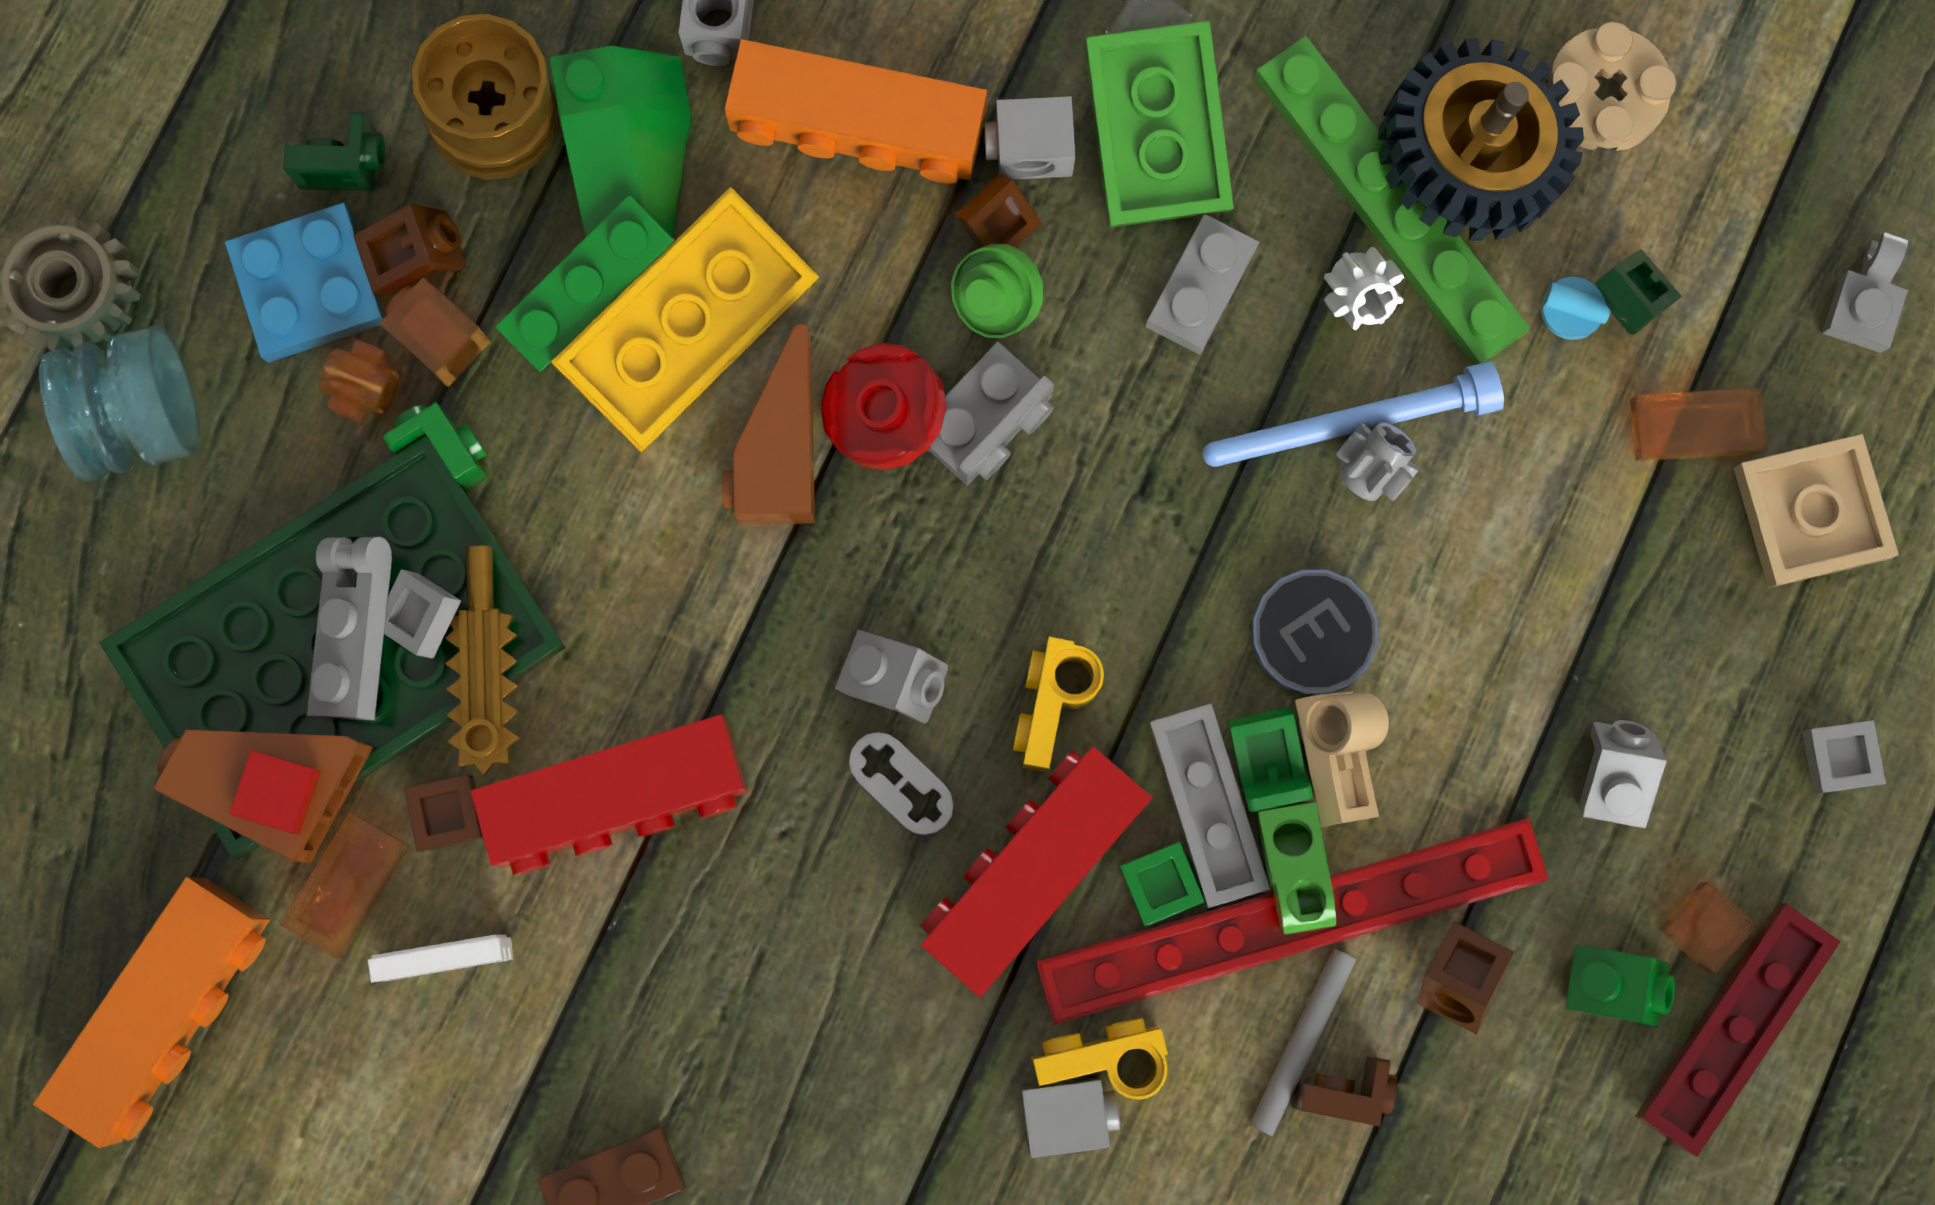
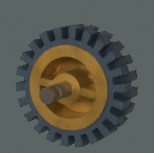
[1378,38,1584,241]

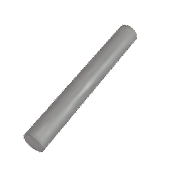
[1249,948,1356,1136]

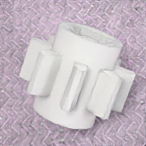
[1324,247,1404,330]

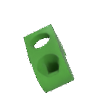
[1257,802,1336,935]

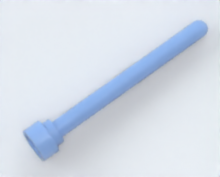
[1202,361,1504,467]

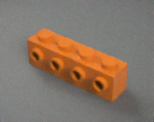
[724,39,987,184]
[33,877,270,1148]

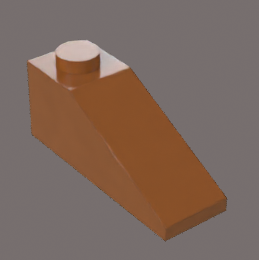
[722,324,815,525]

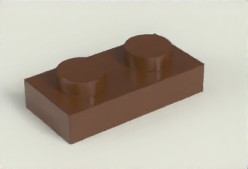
[537,1126,686,1205]

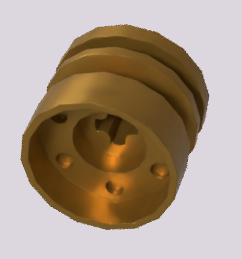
[411,14,559,180]

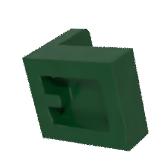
[283,112,385,191]
[1595,249,1682,335]

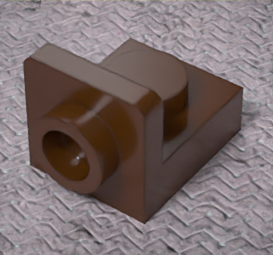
[353,204,466,295]
[1292,1056,1397,1127]

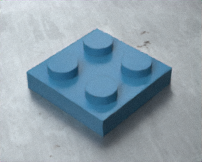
[225,203,387,363]

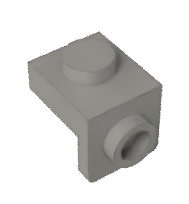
[835,630,948,724]
[1579,720,1667,828]

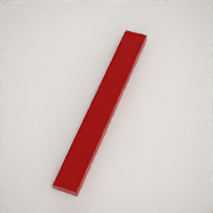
[1035,818,1549,1025]

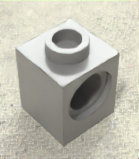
[678,0,754,66]
[984,96,1075,179]
[1020,1077,1120,1158]

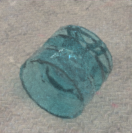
[39,325,200,482]

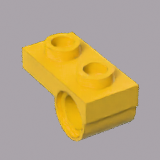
[1013,637,1104,773]
[1031,1017,1168,1099]

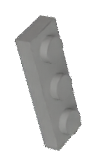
[1148,704,1270,908]

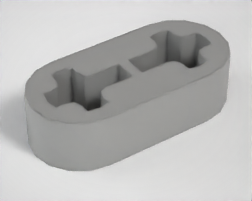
[849,732,954,836]

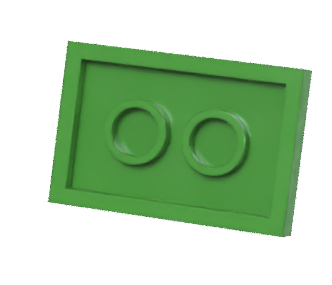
[1084,21,1234,228]

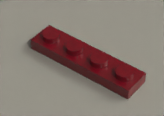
[1635,903,1841,1157]

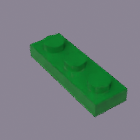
[495,194,675,372]

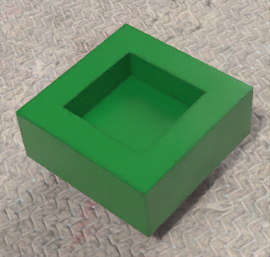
[1118,842,1205,927]

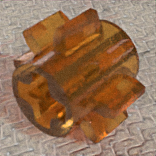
[319,340,399,424]

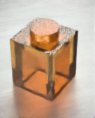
[379,277,491,387]

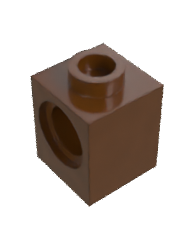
[1417,921,1514,1034]

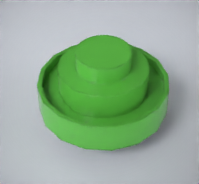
[951,244,1043,338]

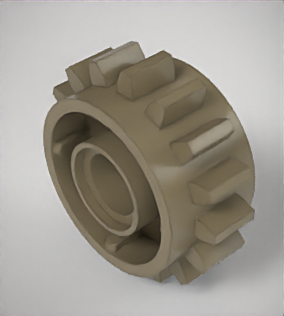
[0,216,141,357]

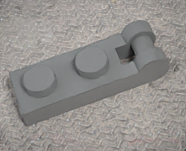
[307,537,392,720]

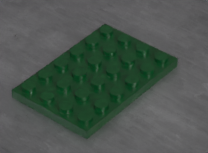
[99,435,566,859]

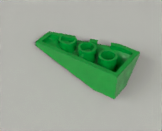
[549,46,692,239]

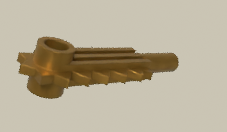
[445,546,520,776]

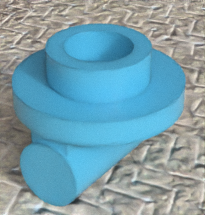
[1541,277,1611,340]

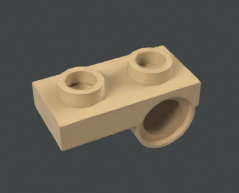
[1295,691,1389,827]

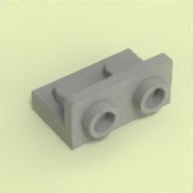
[928,341,1054,486]

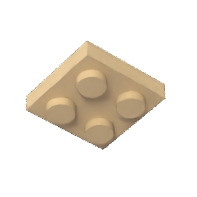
[1733,434,1899,588]

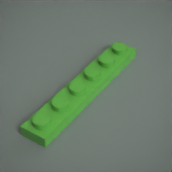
[1254,36,1530,365]

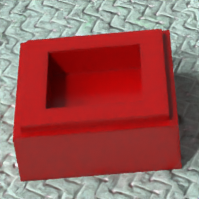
[229,750,320,835]

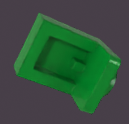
[383,402,488,491]
[1227,707,1313,812]
[1565,944,1675,1027]

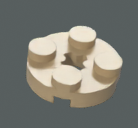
[1546,22,1676,151]

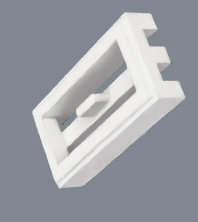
[368,934,514,982]

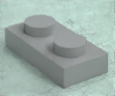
[1145,214,1260,355]

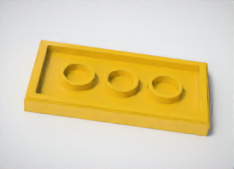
[551,187,819,453]

